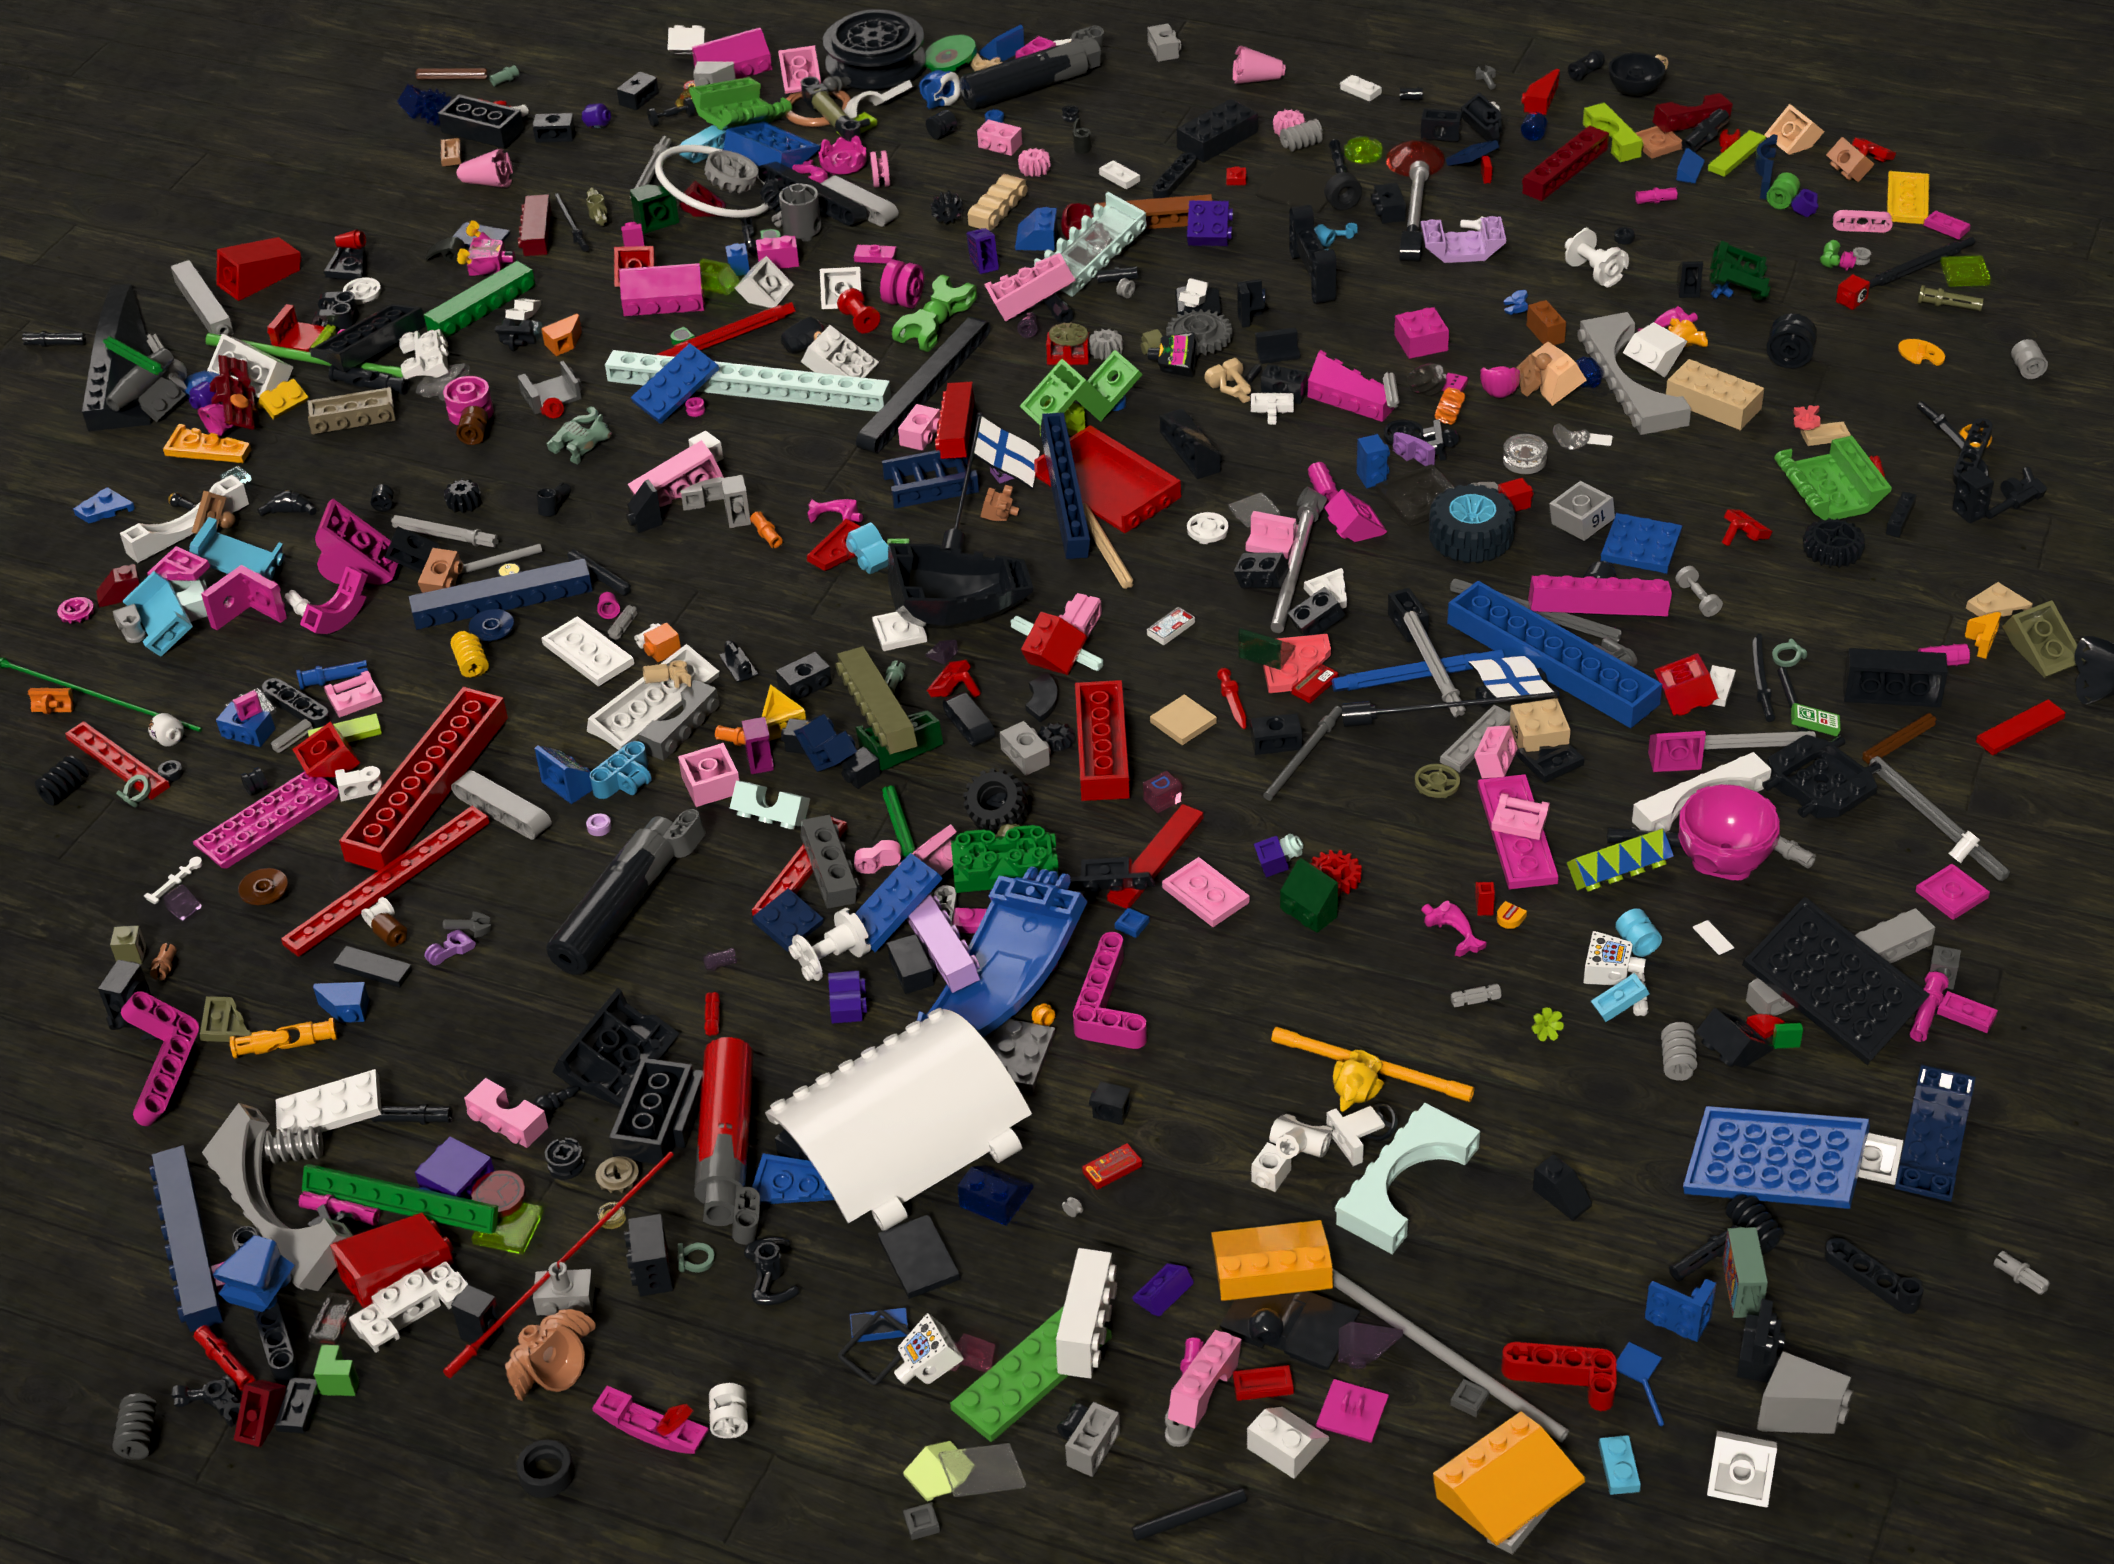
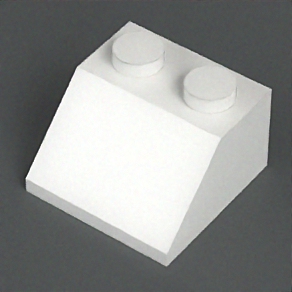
[735,256,794,308]
[820,267,863,310]
[1623,322,1687,377]
[1247,1407,1329,1479]
[1707,1431,1777,1507]

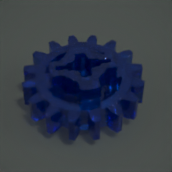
[415,89,452,126]

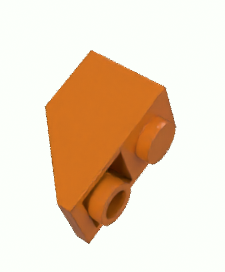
[541,314,582,356]

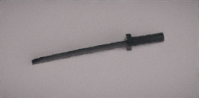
[555,193,589,252]
[1917,401,1989,477]
[1752,633,1775,722]

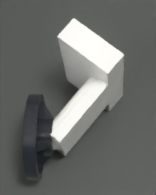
[1326,1103,1398,1166]

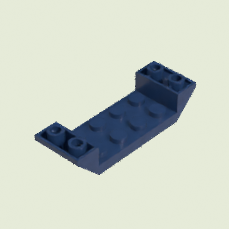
[1895,1065,1976,1202]

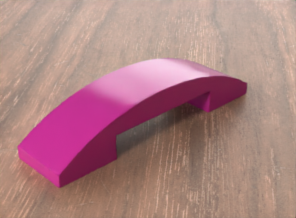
[593,1386,708,1454]

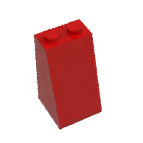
[216,237,301,301]
[330,1213,454,1309]

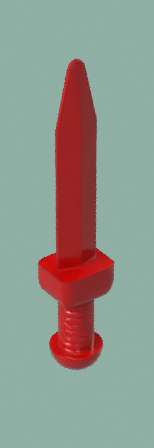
[1217,668,1246,729]

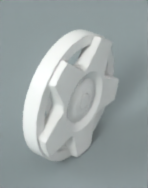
[343,278,381,305]
[1187,512,1228,544]

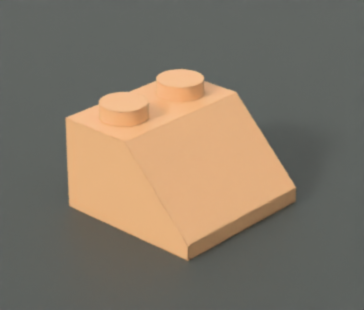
[1765,104,1824,155]

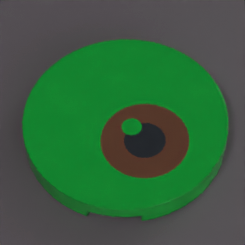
[925,35,977,72]

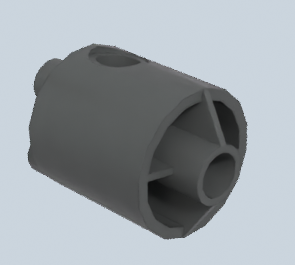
[779,183,822,241]

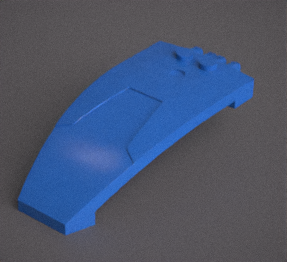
[917,866,1087,1038]

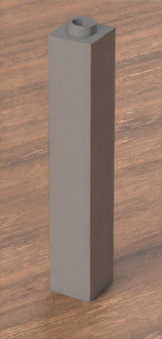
[170,260,234,336]

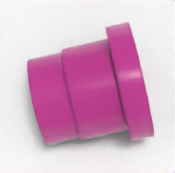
[597,592,620,619]

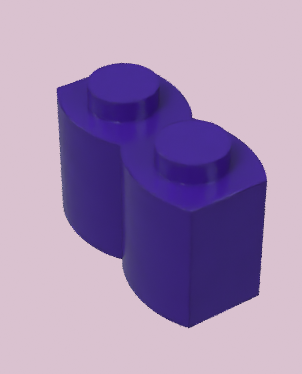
[828,971,867,1023]

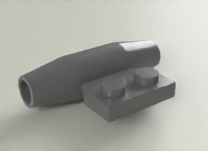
[106,348,186,422]

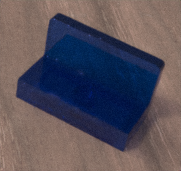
[397,84,437,119]

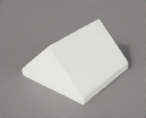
[1858,1133,1903,1185]

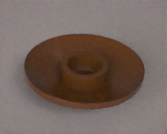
[238,868,288,905]

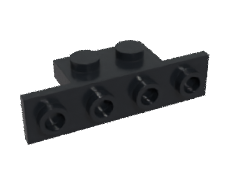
[1058,857,1155,893]

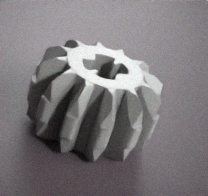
[1089,328,1123,361]

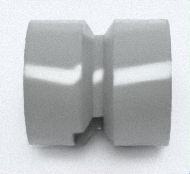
[2011,339,2048,379]

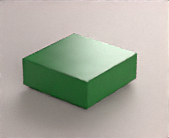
[1772,1023,1803,1049]

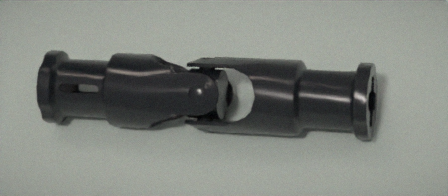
[328,365,410,395]

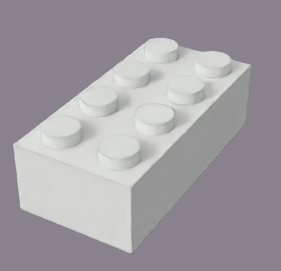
[1056,1248,1117,1378]

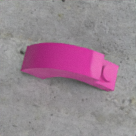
[300,566,368,634]

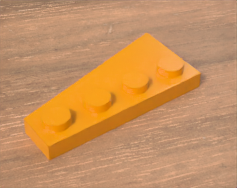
[163,424,251,463]

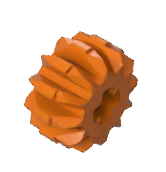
[1435,387,1465,425]

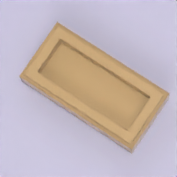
[1801,422,1850,446]

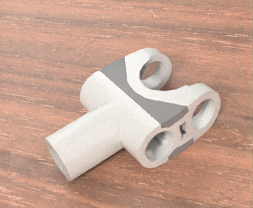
[1269,1114,1333,1159]

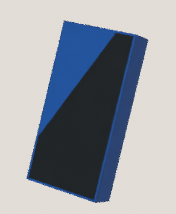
[850,1308,908,1342]

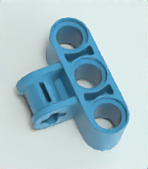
[590,741,652,799]

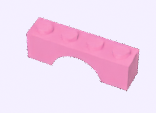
[1168,1330,1241,1429]

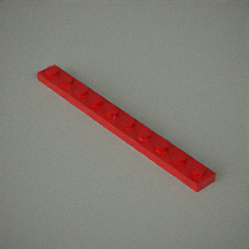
[281,805,489,957]

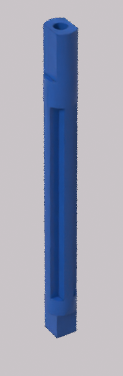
[1332,649,1504,692]

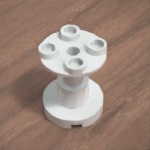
[1565,228,1629,287]
[789,908,871,981]

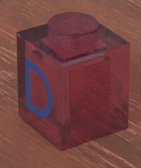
[1143,771,1182,813]

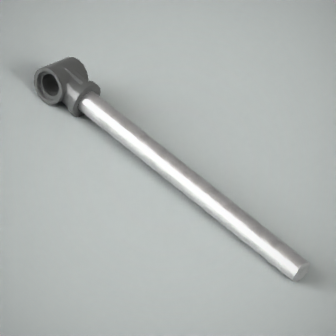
[1271,486,1327,633]

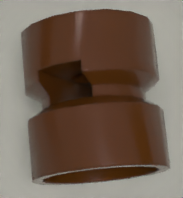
[456,406,488,445]

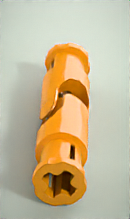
[230,1017,338,1059]

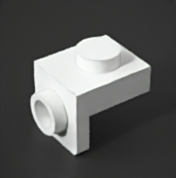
[1179,278,1208,307]

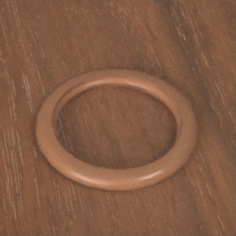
[785,90,851,127]

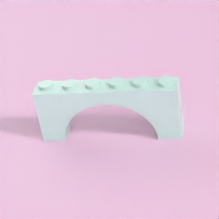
[1335,1103,1480,1254]

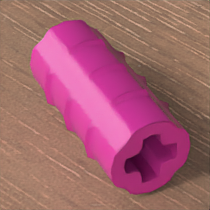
[1308,462,1338,504]
[1918,643,1970,667]

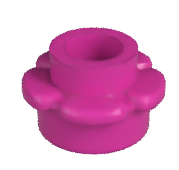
[1839,251,1856,271]

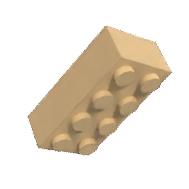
[1666,359,1764,430]

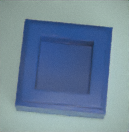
[1115,908,1149,938]

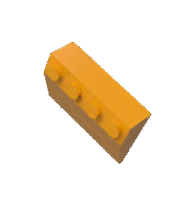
[1211,1220,1333,1301]
[1433,1411,1585,1546]

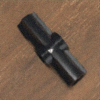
[1681,108,1730,153]

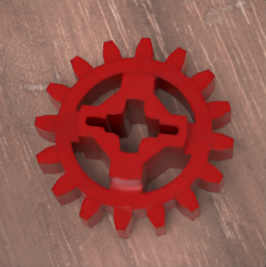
[1310,850,1362,896]

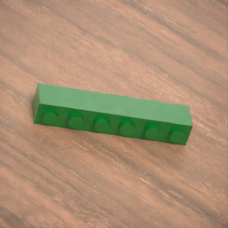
[424,261,535,338]

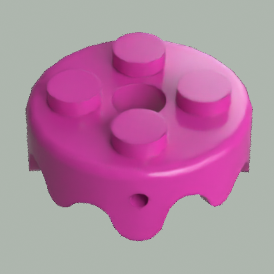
[818,136,867,175]

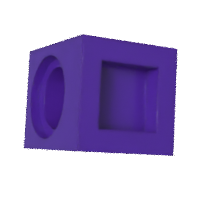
[1254,836,1289,878]

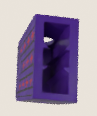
[967,228,999,274]

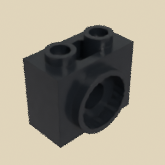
[98,960,152,1019]

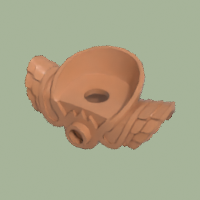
[505,1309,595,1401]

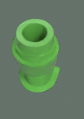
[1820,240,1840,268]

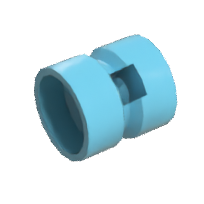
[1615,909,1662,957]

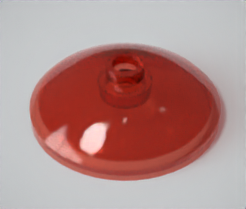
[1386,140,1444,177]

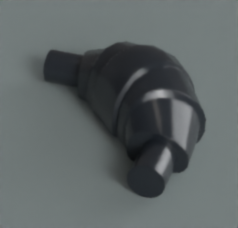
[257,489,317,516]

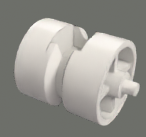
[709,1383,748,1439]

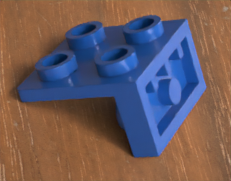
[1645,1279,1716,1342]

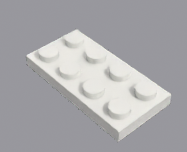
[542,616,634,687]
[276,1069,382,1136]

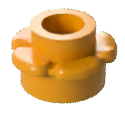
[1031,1003,1055,1026]

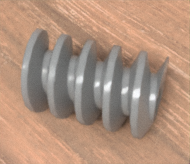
[1280,119,1322,152]
[1661,1022,1697,1081]
[264,1126,323,1163]

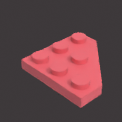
[1259,634,1331,693]

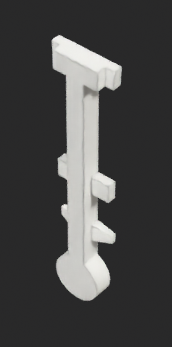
[144,857,203,904]

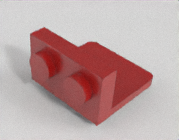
[267,304,325,352]

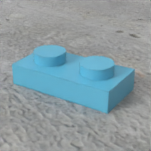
[1591,973,1649,1022]
[1599,1436,1641,1495]

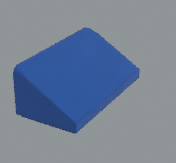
[1676,148,1705,183]

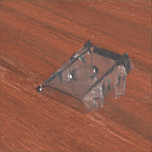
[416,363,469,401]

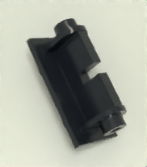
[719,640,758,683]

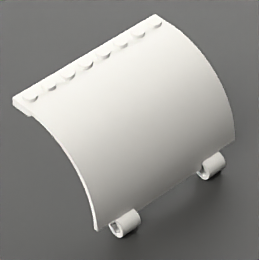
[765,1008,1032,1231]

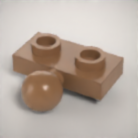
[1516,353,1552,397]
[192,491,235,534]

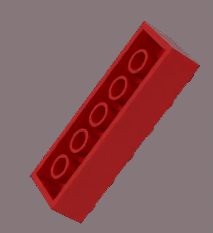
[1075,680,1130,801]

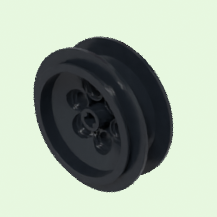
[823,9,926,90]

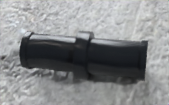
[1097,266,1138,283]

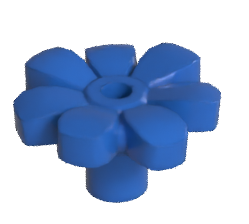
[1711,281,1734,299]

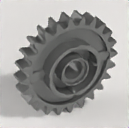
[1166,309,1232,356]

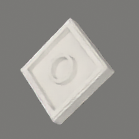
[872,612,927,651]

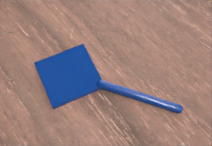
[1616,1342,1664,1426]

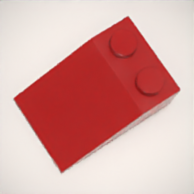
[1654,653,1719,716]

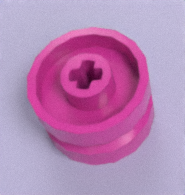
[880,259,924,309]
[443,376,494,425]

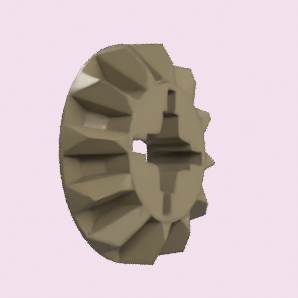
[596,1156,639,1193]

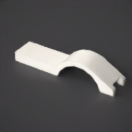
[844,80,913,119]

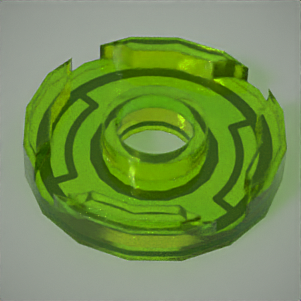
[1344,137,1383,164]

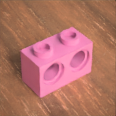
[977,120,1022,156]
[1474,725,1517,778]

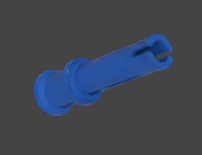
[296,660,368,690]

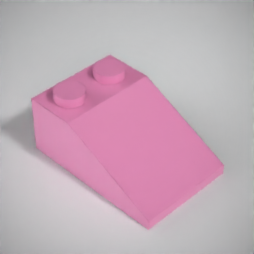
[778,46,821,94]

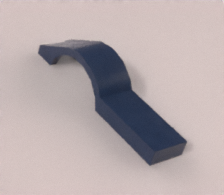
[1754,134,1778,200]

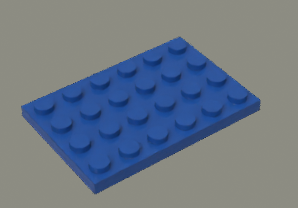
[1683,1106,1870,1209]

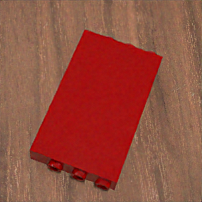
[1034,425,1181,533]

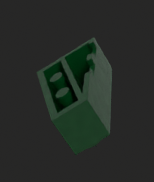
[855,711,944,771]

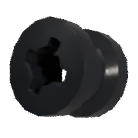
[370,484,394,512]
[240,767,268,796]

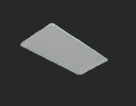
[1573,432,1612,446]
[1693,920,1734,955]

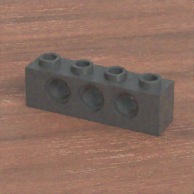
[800,815,860,909]

